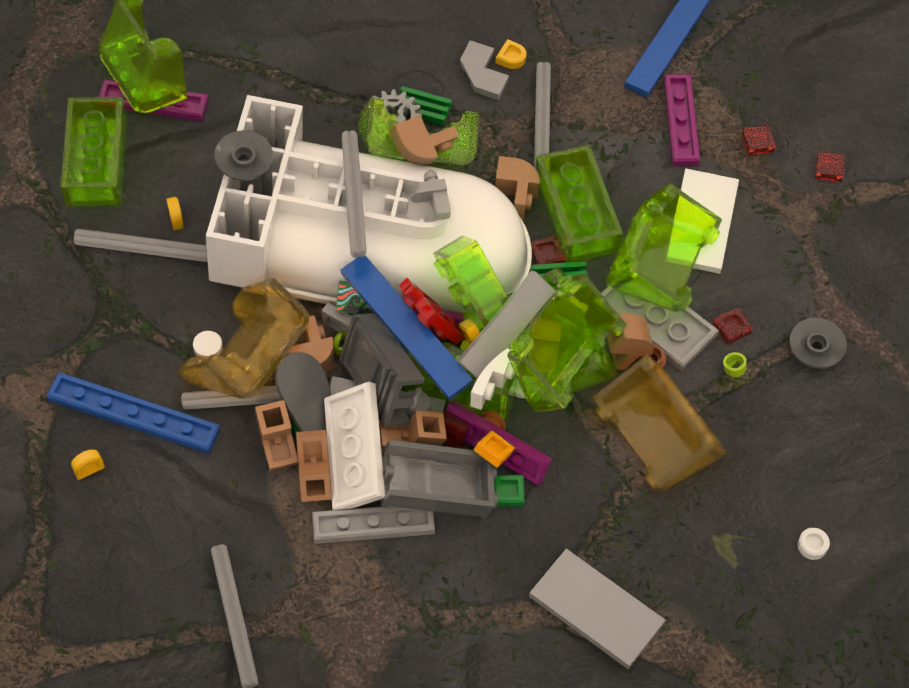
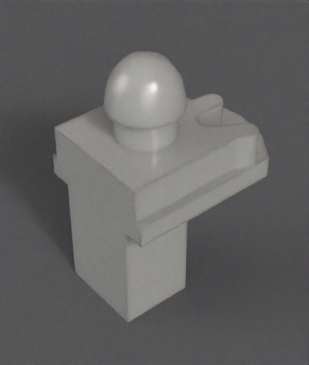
[410,170,451,220]

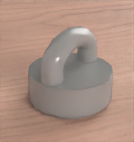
[403,387,430,418]

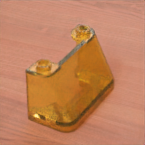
[177,278,309,399]
[592,354,727,491]

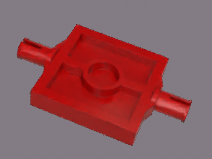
[399,278,464,345]

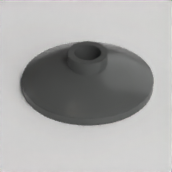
[215,130,273,181]
[789,318,847,369]

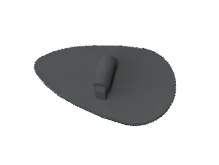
[275,352,331,446]

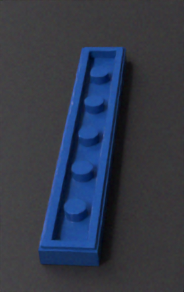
[624,0,711,98]
[340,256,473,401]
[46,372,221,454]

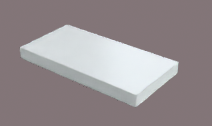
[665,169,739,274]
[324,382,385,510]

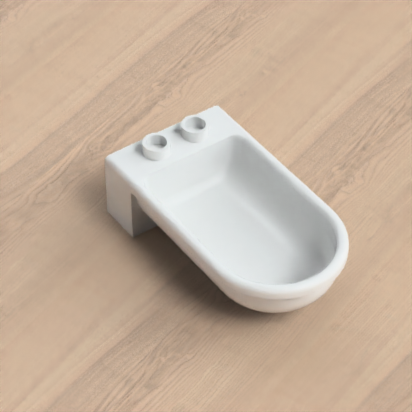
[206,95,532,316]

